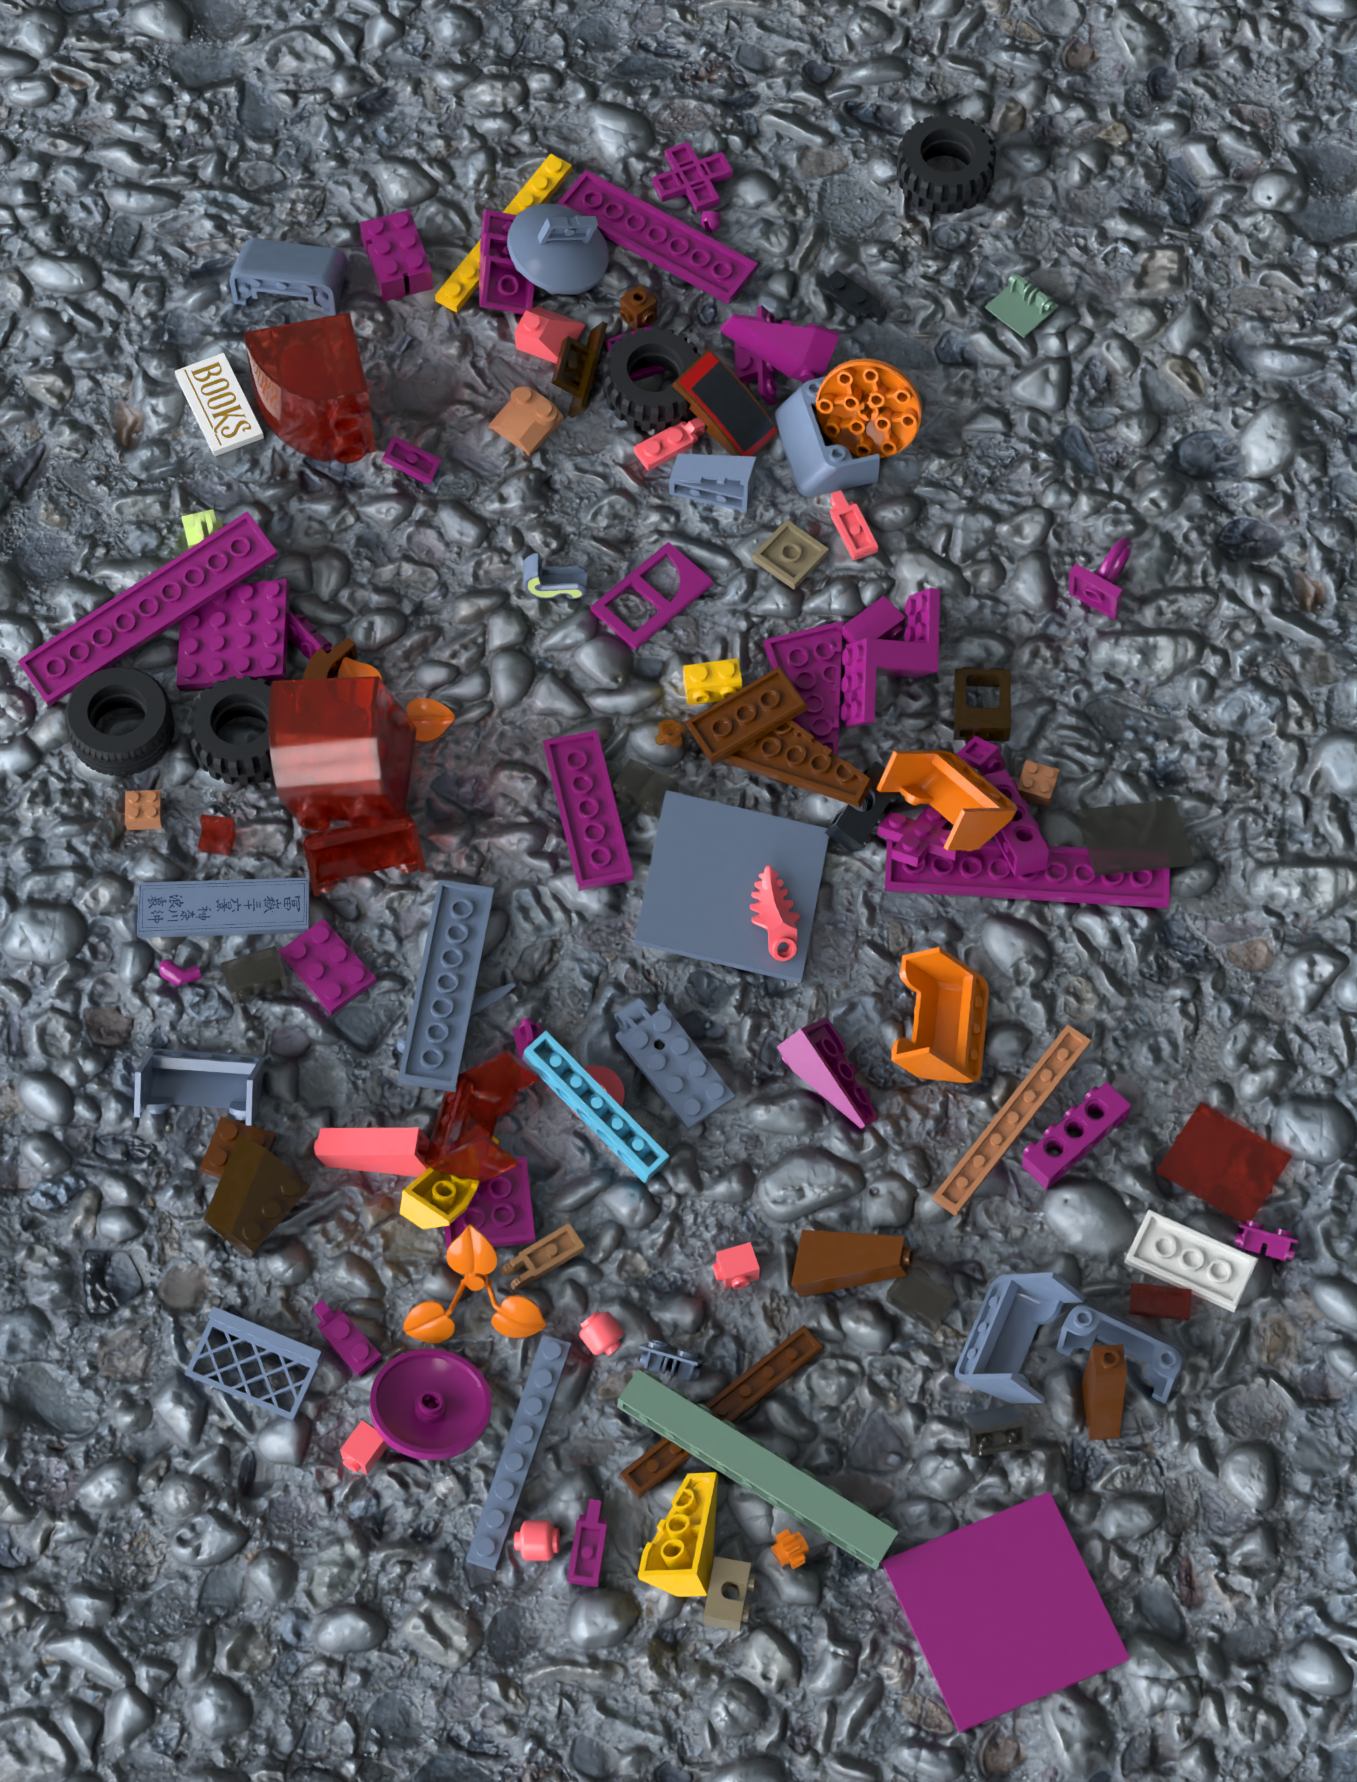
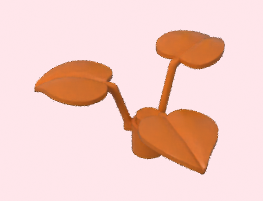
[336,657,455,776]
[403,1224,546,1343]

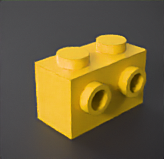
[683,658,742,706]

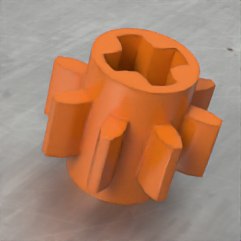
[771,1528,809,1570]

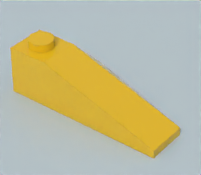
[400,1126,500,1229]

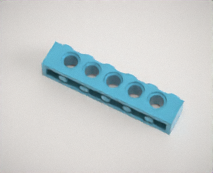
[522,1031,669,1183]

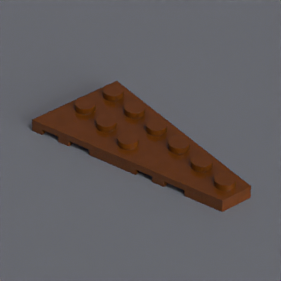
[720,720,872,807]

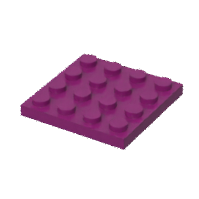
[176,579,290,691]

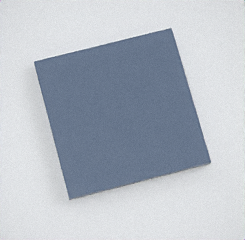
[633,790,829,983]

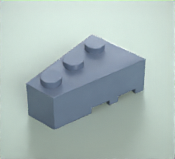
[669,454,756,512]

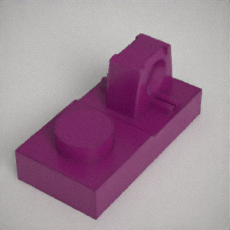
[381,436,441,485]

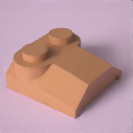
[488,386,563,456]

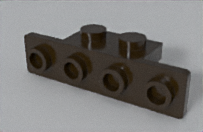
[551,321,608,418]

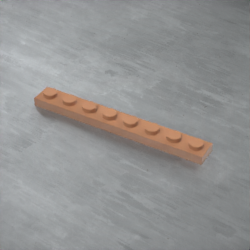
[932,1024,1091,1217]

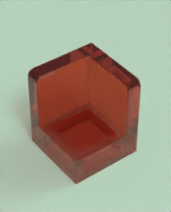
[198,814,237,856]

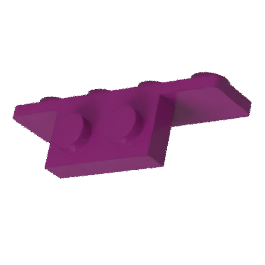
[735,305,778,405]

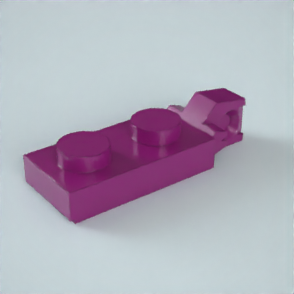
[312,1300,382,1377]
[567,1499,607,1587]

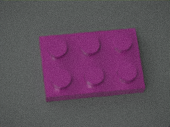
[278,919,377,1016]

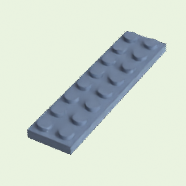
[398,879,494,1092]

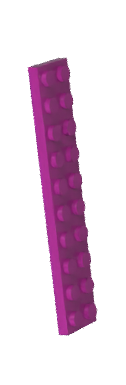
[17,511,278,707]
[884,838,1170,908]

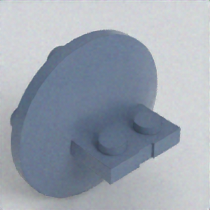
[507,204,609,294]

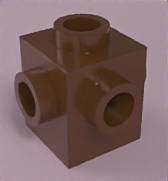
[619,285,658,330]

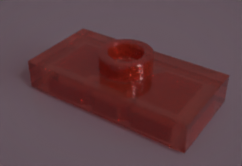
[1129,1283,1192,1321]

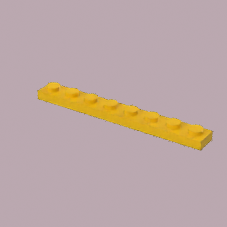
[435,154,572,313]

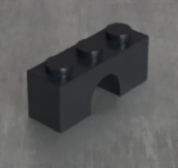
[825,761,900,853]

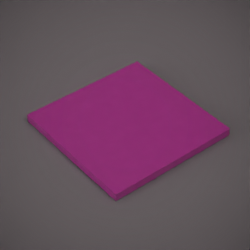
[882,1491,1130,1733]

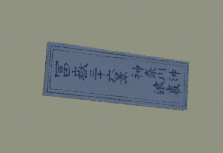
[137,877,310,938]

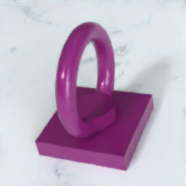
[1069,537,1133,620]

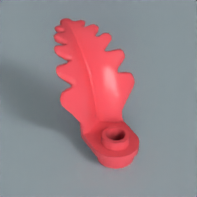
[750,865,801,961]

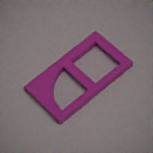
[591,542,714,650]

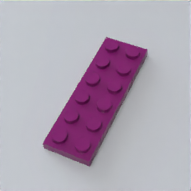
[543,730,634,891]

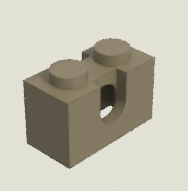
[703,1556,756,1631]

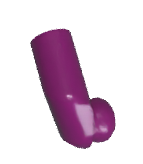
[159,959,202,986]

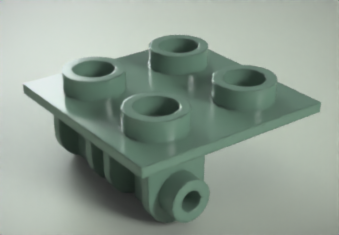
[985,273,1059,338]

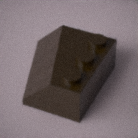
[203,1134,311,1258]

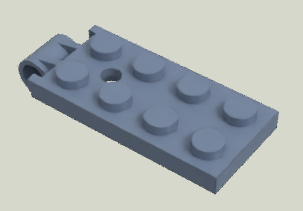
[614,998,735,1132]

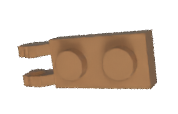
[500,1223,585,1291]

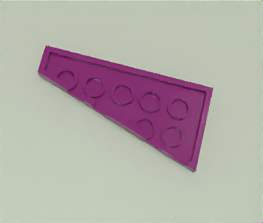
[763,621,843,756]

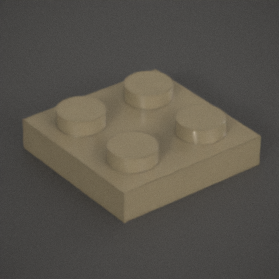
[752,519,829,590]

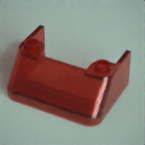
[300,813,426,897]
[425,1050,541,1182]

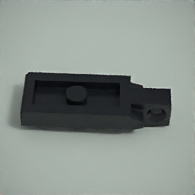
[819,269,887,325]

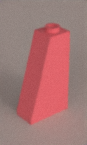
[314,1127,438,1177]

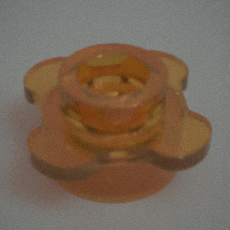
[655,720,685,748]

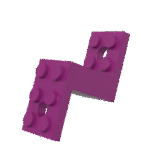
[841,588,940,728]

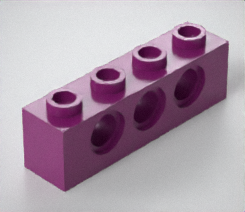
[982,770,1051,877]
[1021,1082,1132,1190]

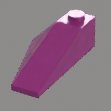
[720,314,839,383]
[777,1017,878,1129]

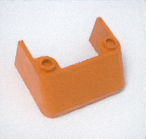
[877,751,1017,851]

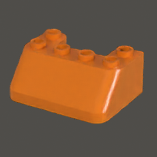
[891,947,989,1083]

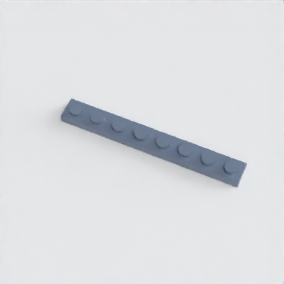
[466,1335,572,1571]

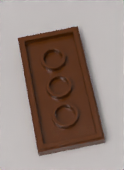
[685,666,808,766]

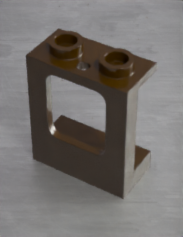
[953,667,1011,742]

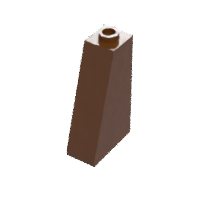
[791,1230,914,1297]
[1082,1344,1127,1441]

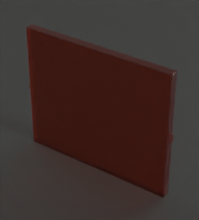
[1156,1102,1292,1225]

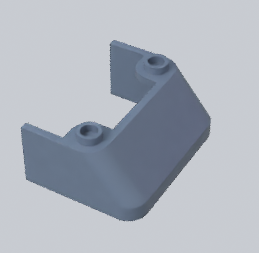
[774,377,880,497]
[134,1049,264,1126]
[955,1272,1086,1403]

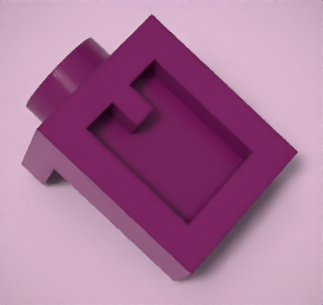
[957,736,1006,776]

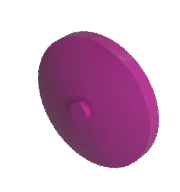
[369,1349,492,1460]

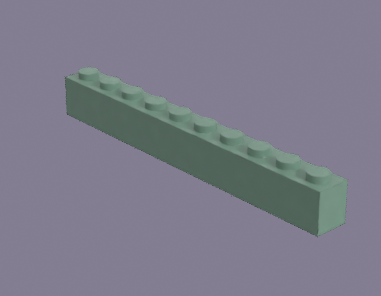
[617,1369,899,1571]

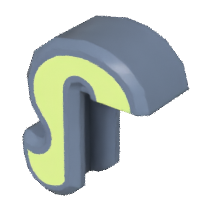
[523,553,587,599]

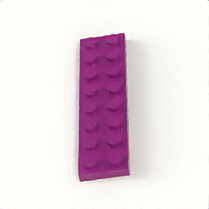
[557,170,758,305]

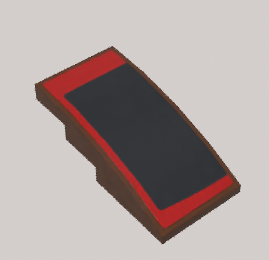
[672,349,779,457]

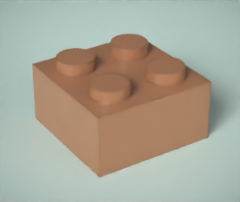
[1018,760,1060,807]
[125,790,163,830]

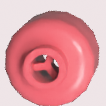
[579,1310,624,1356]
[514,1520,560,1561]

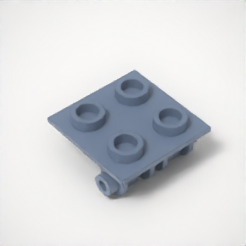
[639,1339,704,1382]

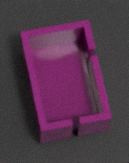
[360,210,433,302]

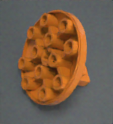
[816,358,922,458]

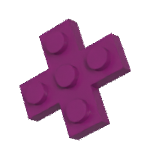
[652,142,733,213]
[878,805,963,867]

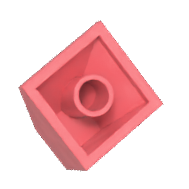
[515,306,586,364]

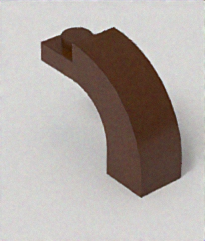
[303,637,358,736]

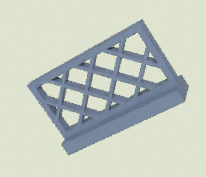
[185,1306,326,1422]

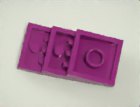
[479,209,534,315]

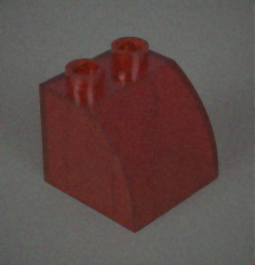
[243,312,376,464]
[269,676,417,831]

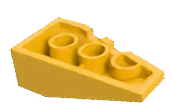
[638,1472,718,1597]

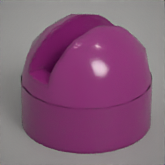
[701,211,722,233]

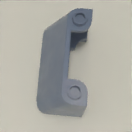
[229,238,347,316]
[1056,1301,1187,1404]

